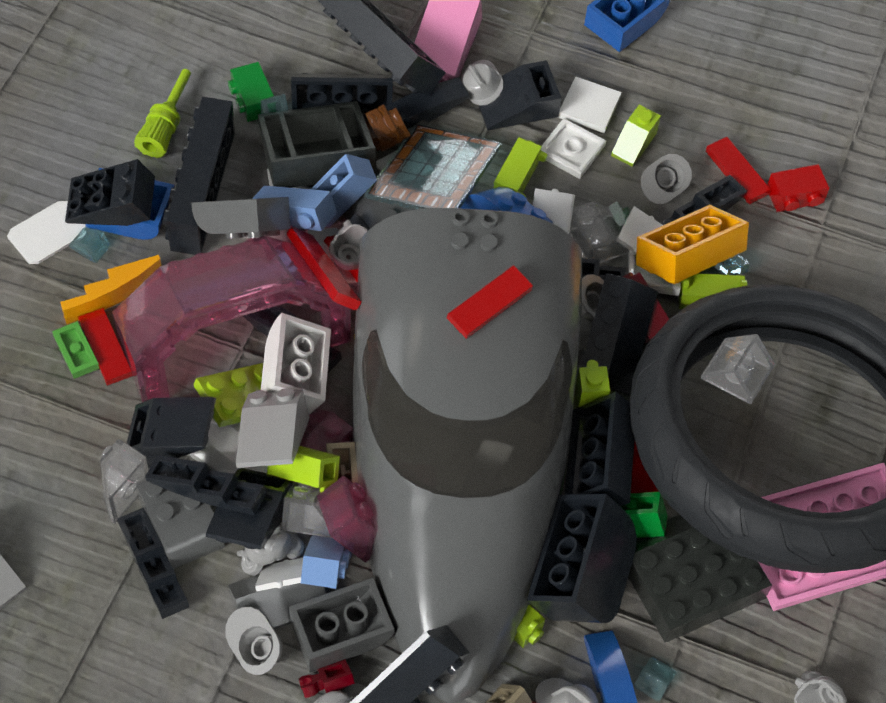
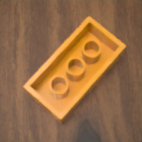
[636,205,749,284]

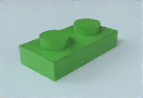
[52,321,100,379]

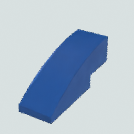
[584,630,638,703]

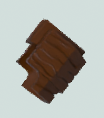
[366,104,411,152]

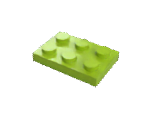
[193,363,263,428]

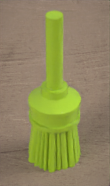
[134,69,191,158]

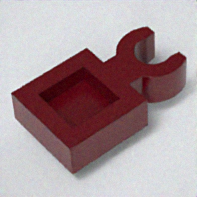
[298,659,355,698]

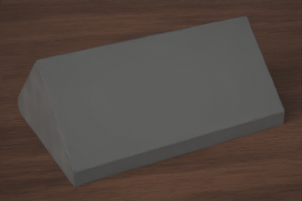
[228,575,326,629]

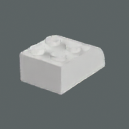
[261,313,331,414]

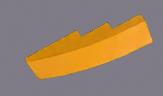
[60,255,163,325]

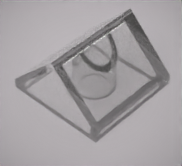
[701,334,775,404]

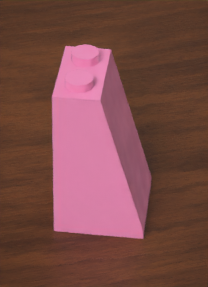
[414,0,482,83]

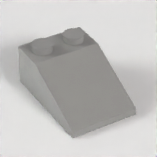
[236,388,310,468]

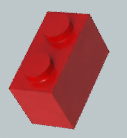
[767,164,829,212]

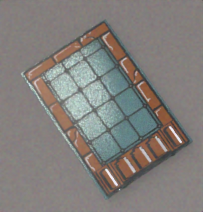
[365,124,501,210]

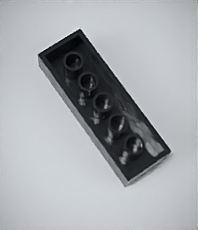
[318,0,446,96]
[163,97,235,256]

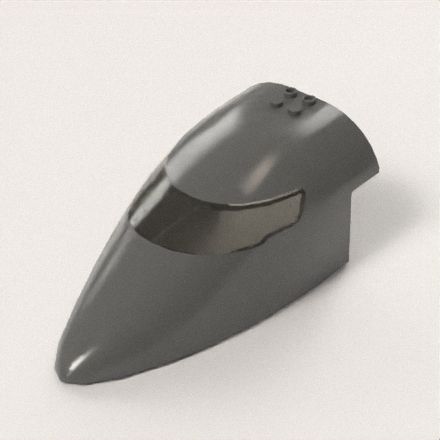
[352,208,582,703]

